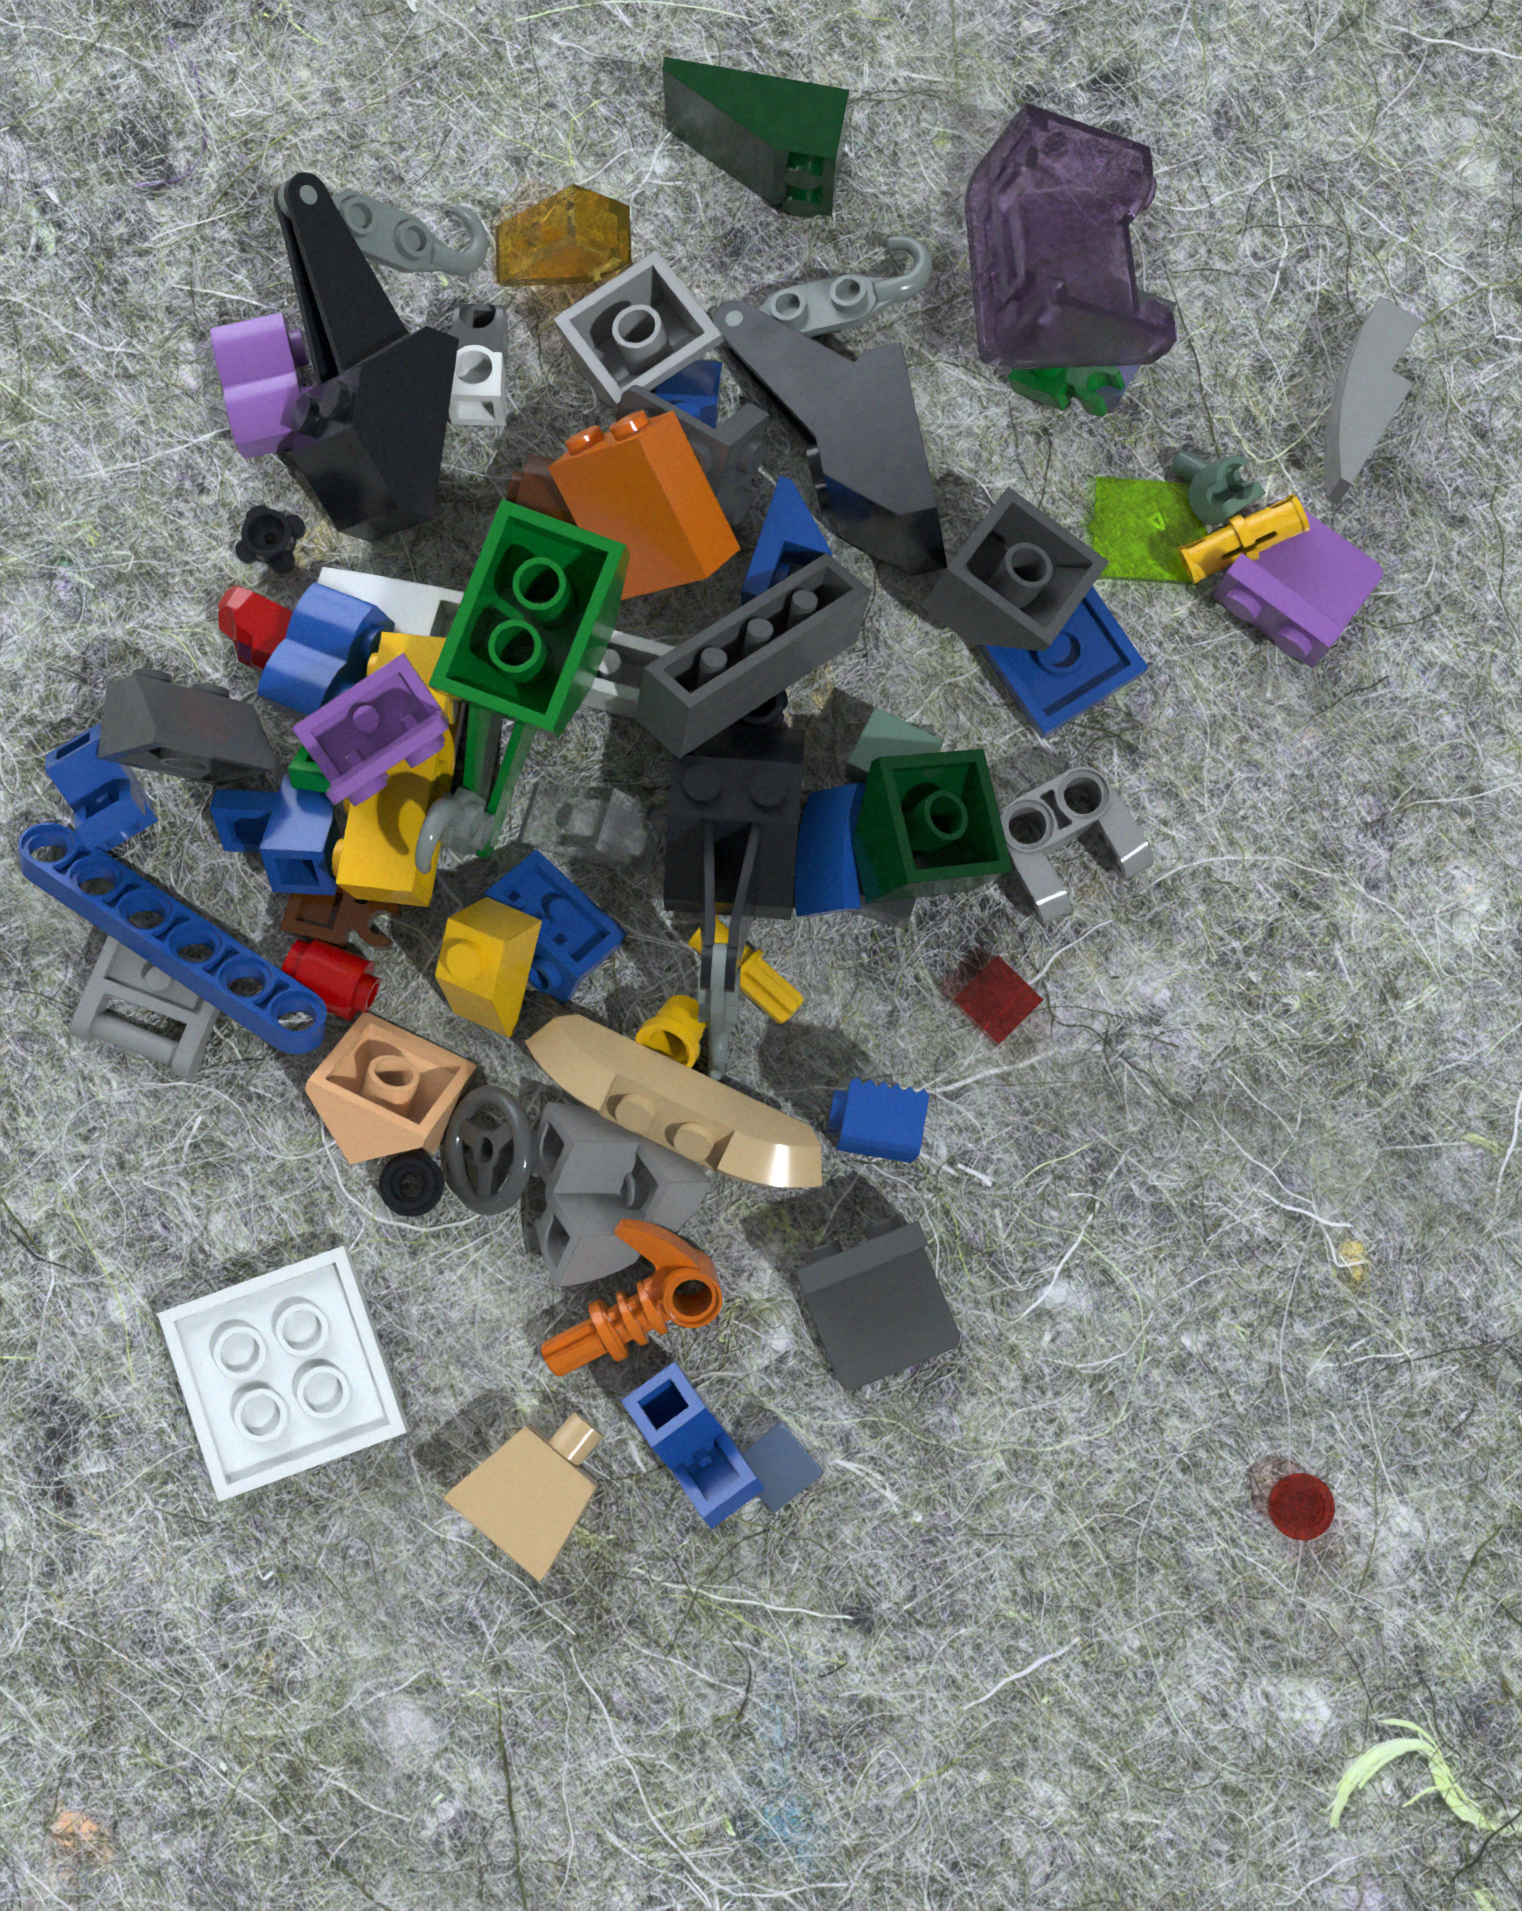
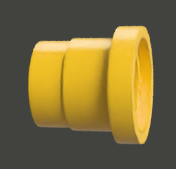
[635,995,707,1068]

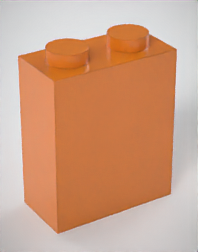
[548,410,741,600]

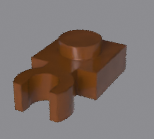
[280,886,402,950]

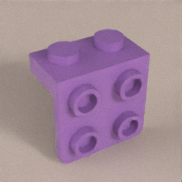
[1212,509,1383,668]
[292,652,449,807]

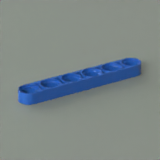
[18,822,327,1055]

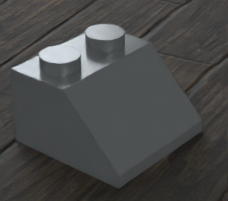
[920,486,1109,651]
[97,669,276,785]

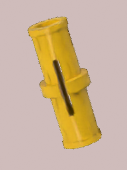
[1177,494,1310,584]

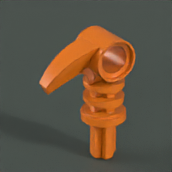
[541,1219,722,1376]

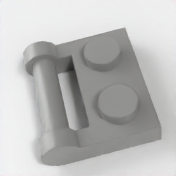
[70,935,233,1081]

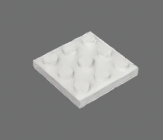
[157,1246,410,1502]

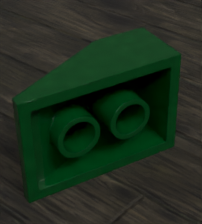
[662,57,850,218]

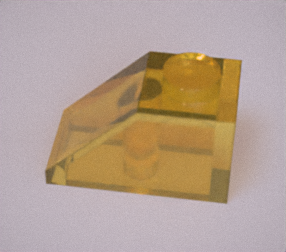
[495,184,632,287]

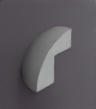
[532,1102,712,1287]

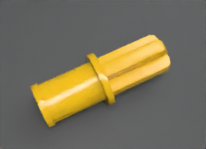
[688,915,804,1024]

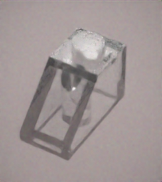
[516,783,668,875]

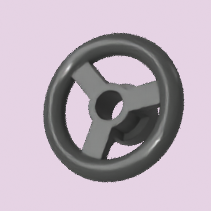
[445,1085,538,1216]

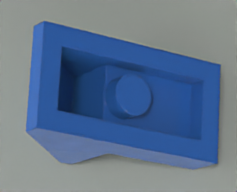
[741,476,833,606]

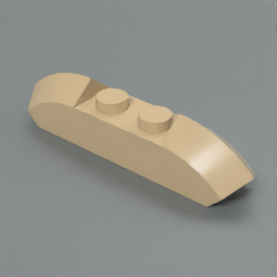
[525,1014,822,1188]

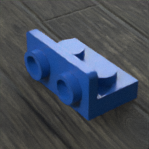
[482,849,628,1005]

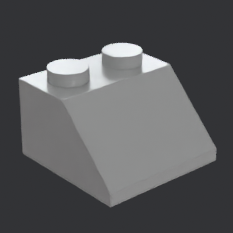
[553,250,724,410]

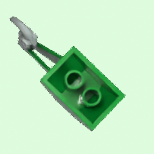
[415,499,630,874]

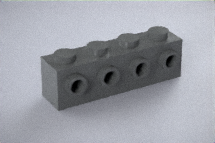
[635,553,872,759]

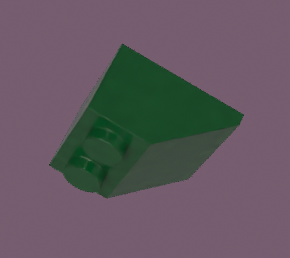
[852,749,1013,904]

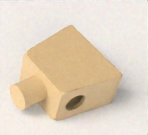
[443,1411,604,1582]

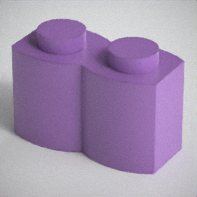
[210,312,314,459]

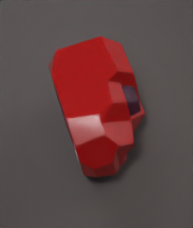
[218,585,293,673]

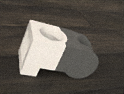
[449,303,508,426]

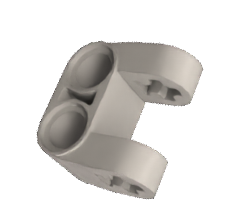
[1000,766,1154,925]

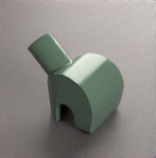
[1172,450,1266,526]

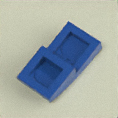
[795,783,866,917]

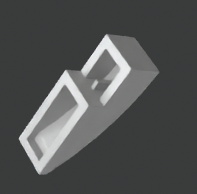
[1324,296,1423,505]

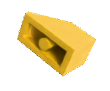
[435,897,542,1038]

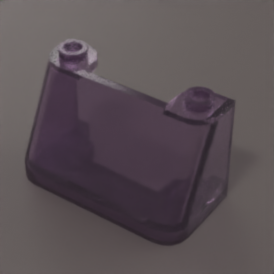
[965,103,1177,370]

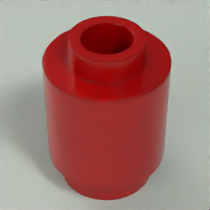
[281,939,381,1021]

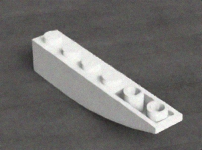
[317,567,675,719]

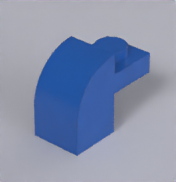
[45,722,158,853]
[210,774,342,895]
[621,1361,766,1529]

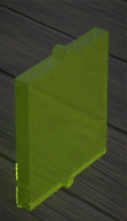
[1086,477,1208,585]

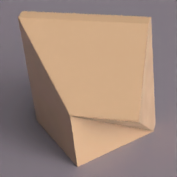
[305,1012,478,1165]

